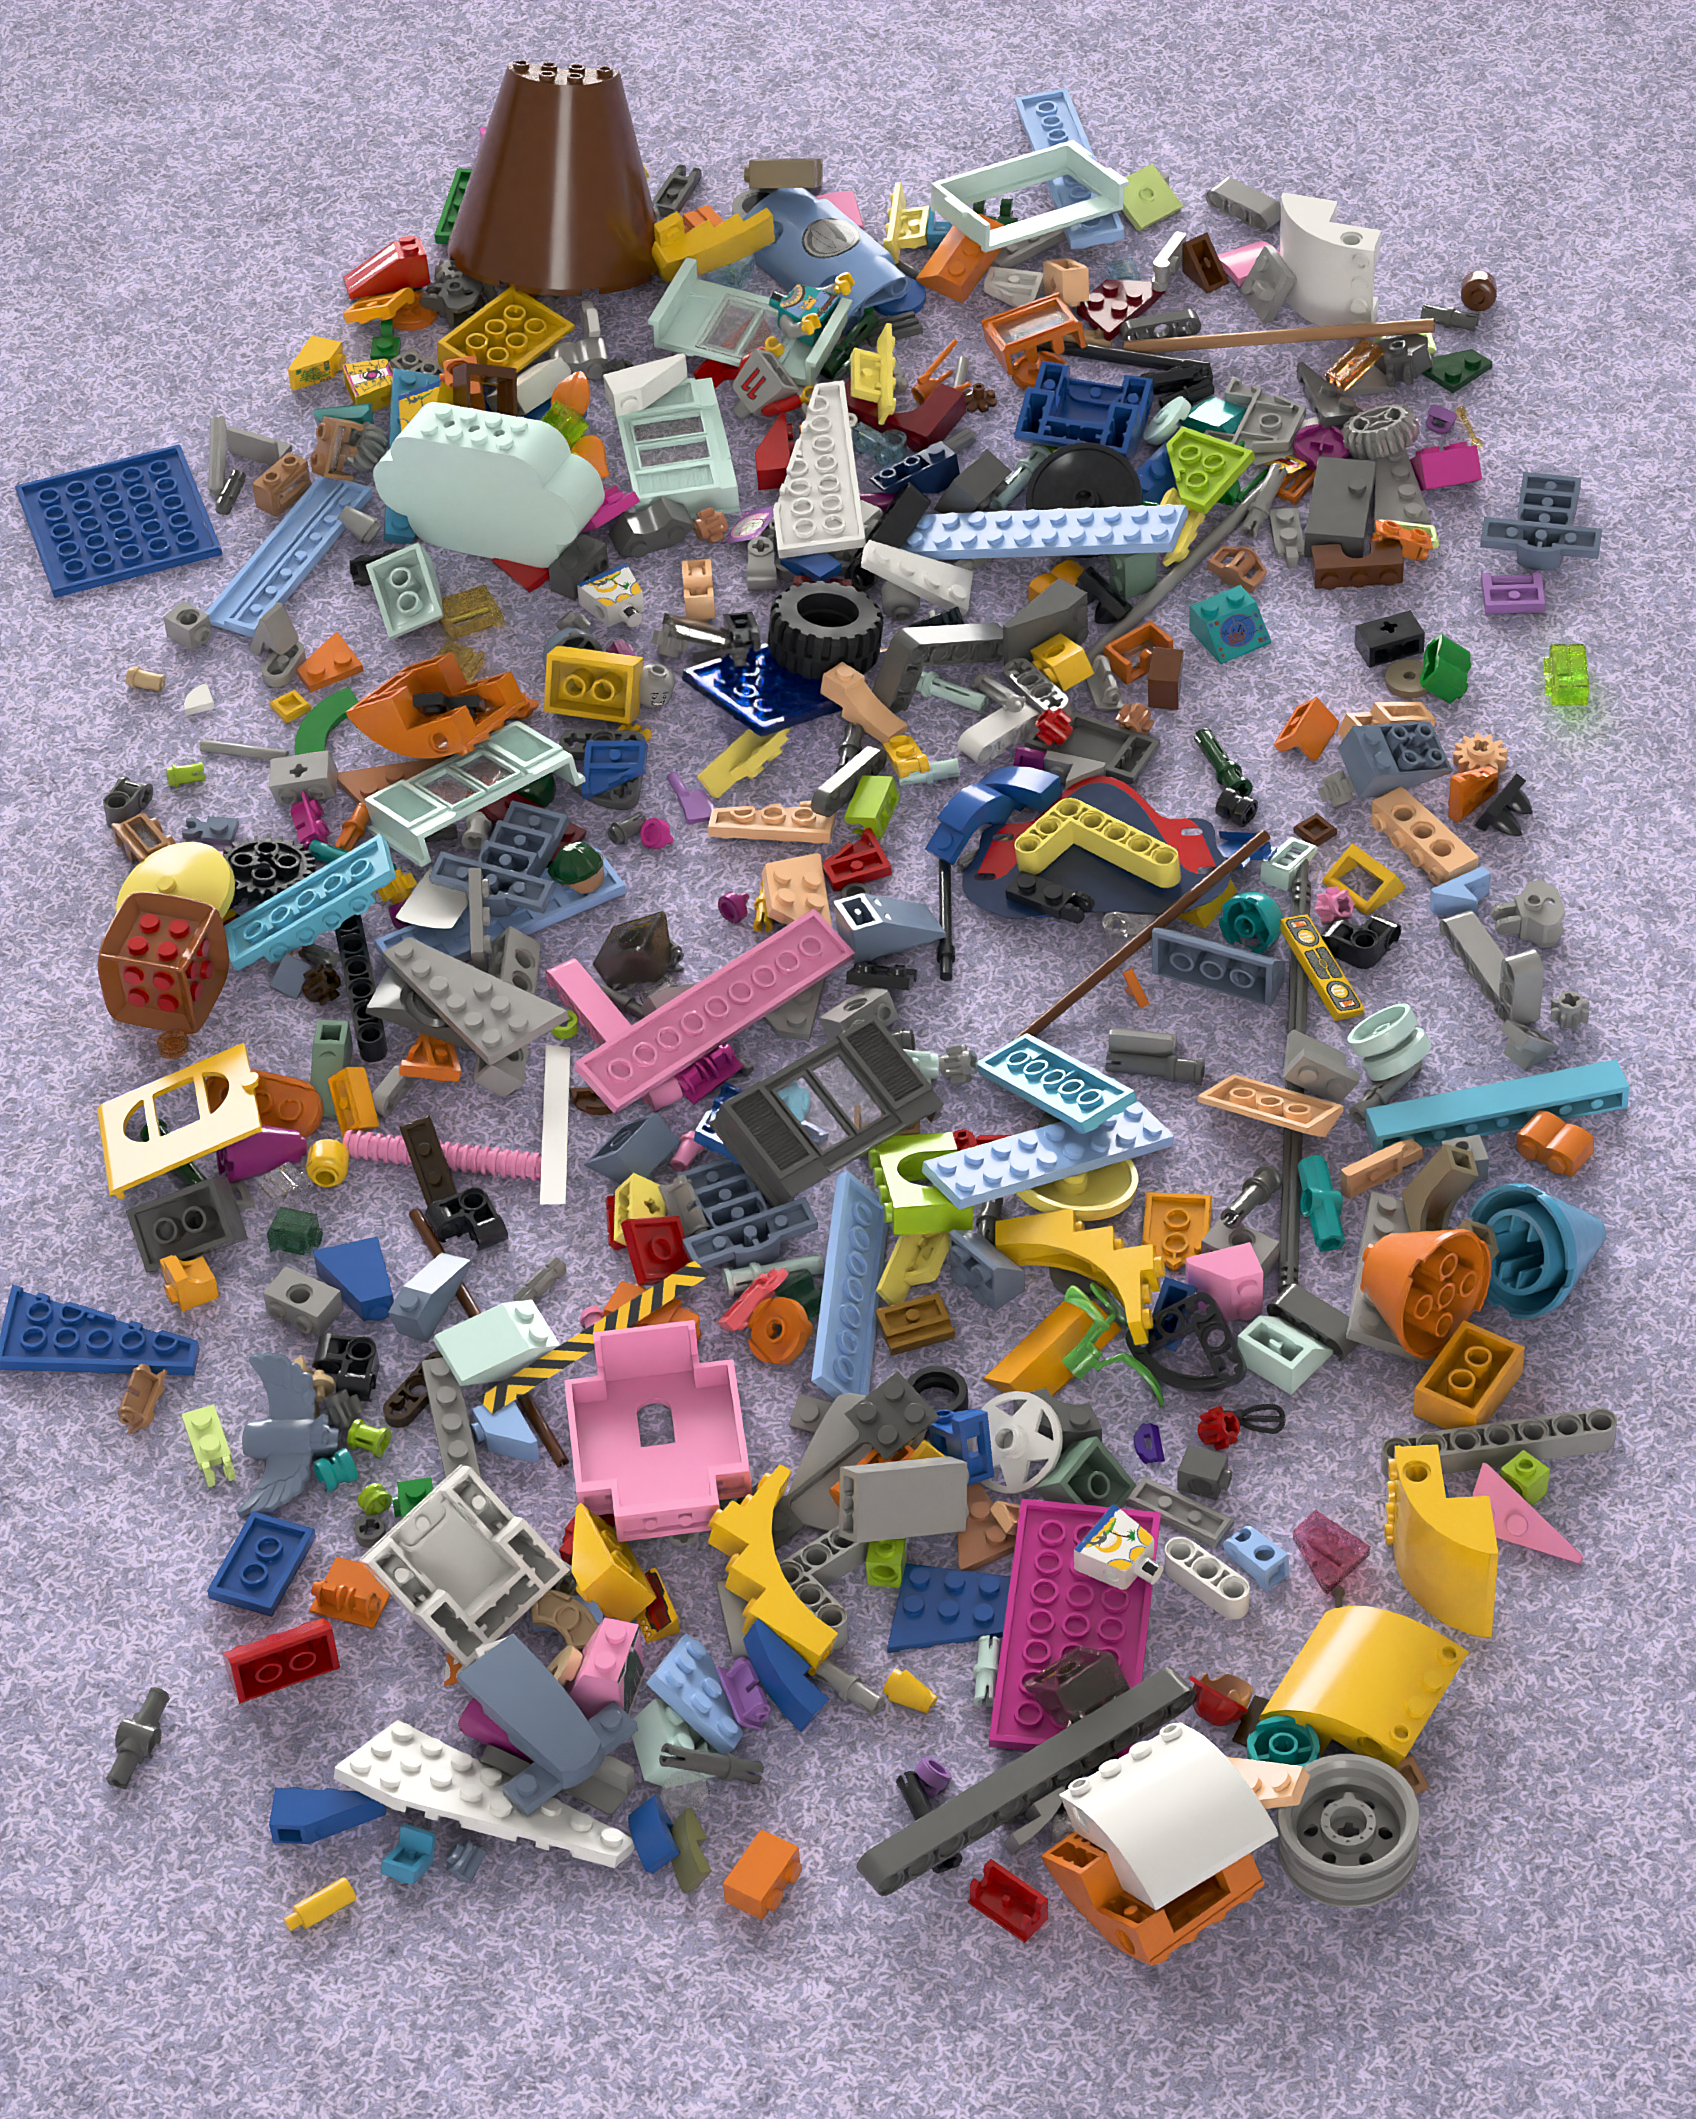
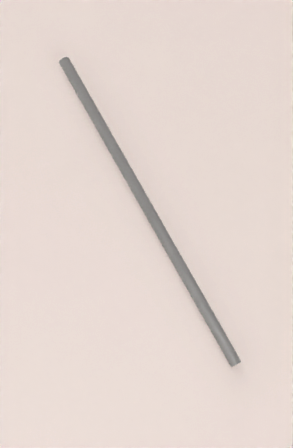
[1067,426,1334,691]

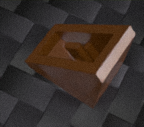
[1182,232,1230,293]
[1148,647,1184,710]

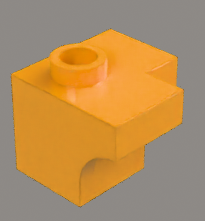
[160,1255,219,1312]

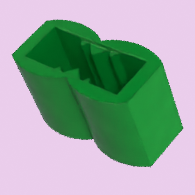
[1420,633,1472,704]

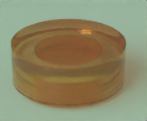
[157,1030,190,1059]

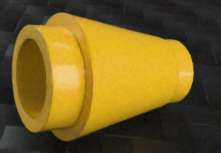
[882,1668,938,1715]

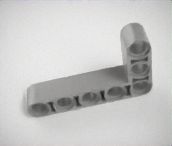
[1439,910,1544,1025]
[779,1526,869,1650]

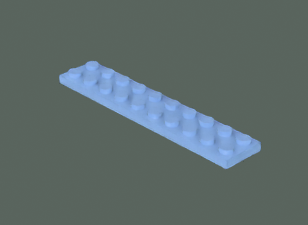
[1015,88,1125,250]
[900,504,1188,560]

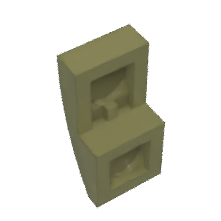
[669,1807,712,1893]

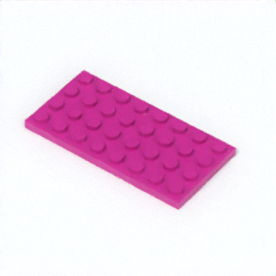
[989,1499,1161,1757]

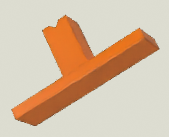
[1122,968,1150,1008]

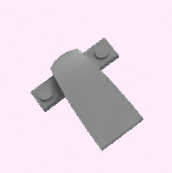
[788,1393,928,1533]

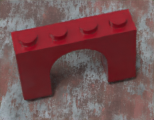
[844,370,967,452]

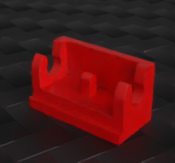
[968,1859,1048,1943]

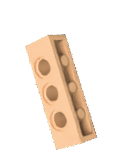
[1371,786,1479,885]

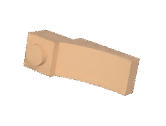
[682,558,716,623]
[820,662,908,743]
[1337,702,1437,739]

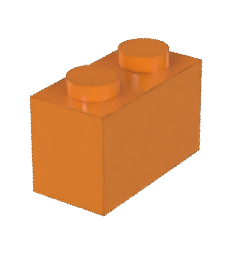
[723,1829,802,1920]

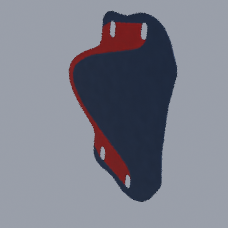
[962,776,1231,919]

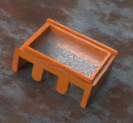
[981,292,1087,375]

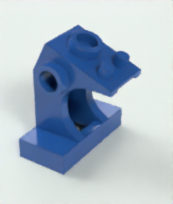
[928,1409,994,1486]

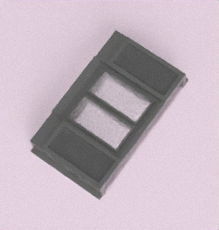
[709,1013,944,1208]

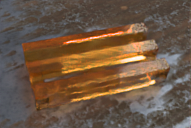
[1324,337,1384,391]

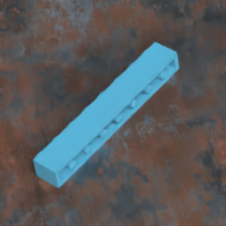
[1365,1059,1629,1152]

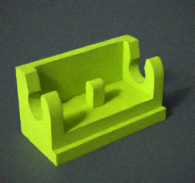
[844,775,900,839]

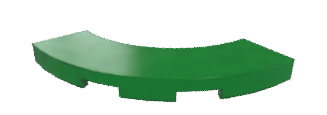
[294,687,359,755]

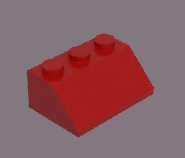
[222,1618,340,1704]

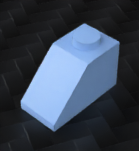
[470,1401,540,1462]

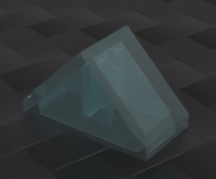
[701,254,755,290]

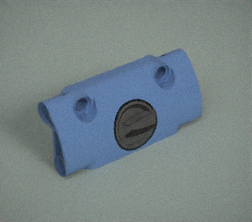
[743,188,911,335]

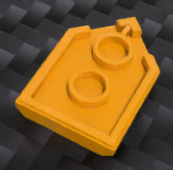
[1142,1192,1212,1272]

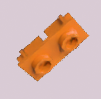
[1369,520,1433,561]

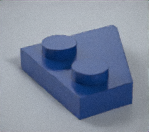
[581,740,648,799]

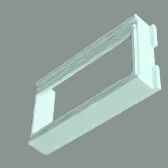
[931,140,1129,253]

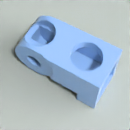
[1223,1526,1290,1592]

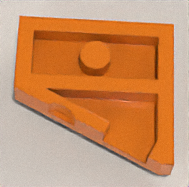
[297,632,364,693]
[1448,766,1499,823]
[398,1033,462,1082]

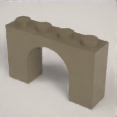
[744,158,823,188]
[1401,1144,1499,1261]

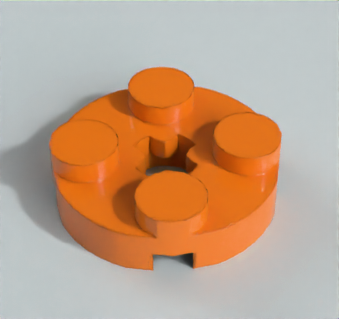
[748,1297,813,1365]

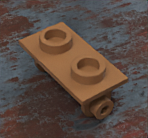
[117,1364,167,1434]

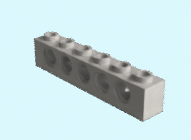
[473,926,541,1096]

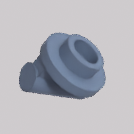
[445,1840,486,1884]

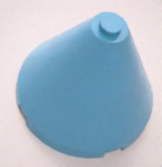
[1468,1183,1606,1319]

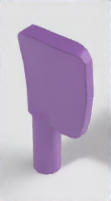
[667,772,716,825]

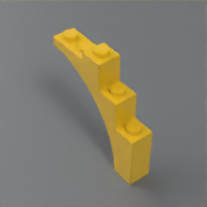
[995,1208,1165,1345]
[708,1464,838,1676]

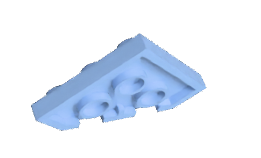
[646,1633,743,1755]

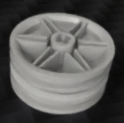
[1278,1754,1419,1908]

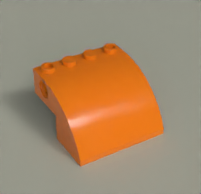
[346,652,527,758]
[1040,1831,1265,1966]

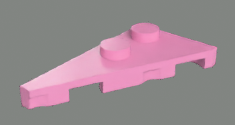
[1472,1463,1584,1565]

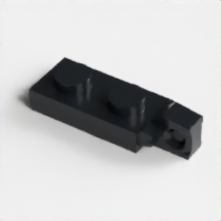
[1137,363,1213,395]

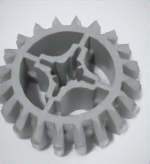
[1342,404,1420,460]

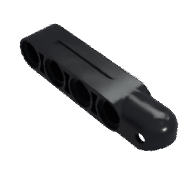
[844,482,931,592]

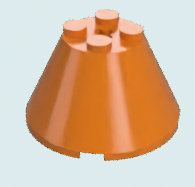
[1360,1229,1491,1359]

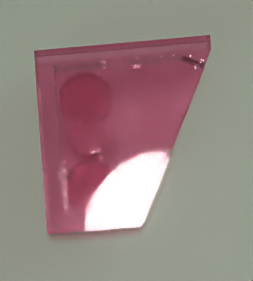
[1293,1510,1371,1595]

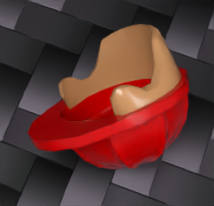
[1188,1672,1253,1726]

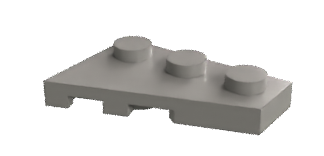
[468,867,492,973]

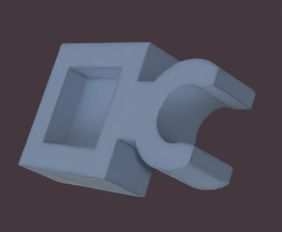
[182,816,239,846]

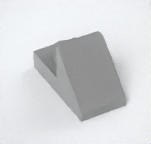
[249,602,299,656]
[1044,750,1106,789]
[1500,1020,1560,1071]

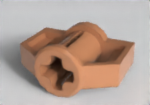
[1207,546,1267,593]

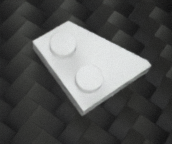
[984,266,1044,308]

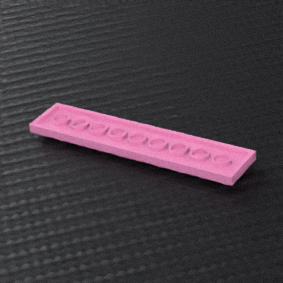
[574,909,855,1114]

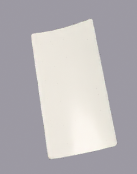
[396,867,469,929]

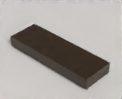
[399,1115,458,1208]

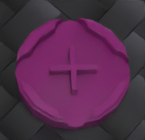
[1293,424,1350,470]

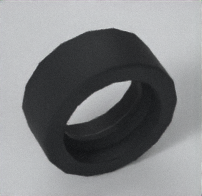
[907,1366,968,1429]

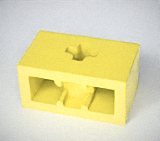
[614,1173,667,1246]

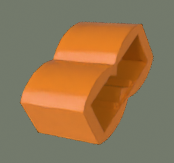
[1516,1110,1594,1177]

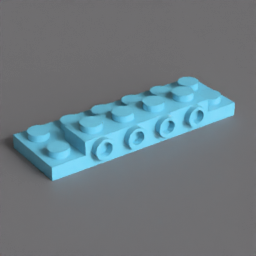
[224,833,396,971]
[978,1033,1137,1133]

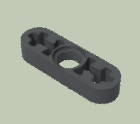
[1119,309,1201,343]

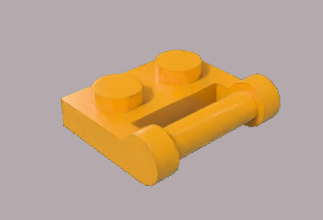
[343,287,415,324]

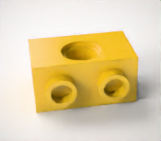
[1030,633,1094,691]

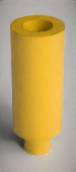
[283,1877,357,1931]

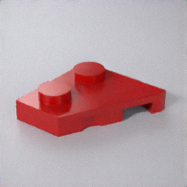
[822,828,892,892]

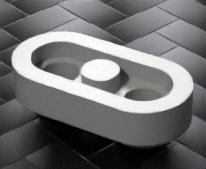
[261,641,306,687]

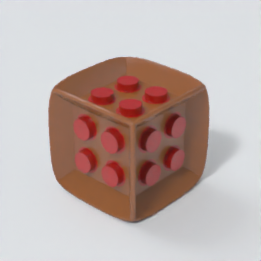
[97,892,229,1034]

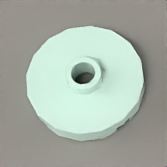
[1143,396,1191,446]

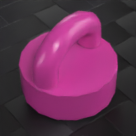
[640,818,674,849]

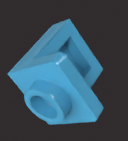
[381,1823,436,1885]

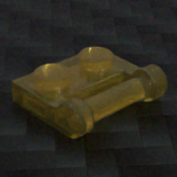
[437,585,505,643]

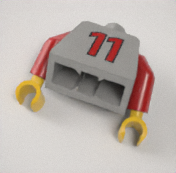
[733,336,814,419]

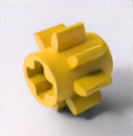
[377,868,418,905]

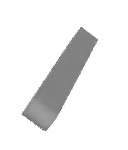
[1381,1408,1617,1479]

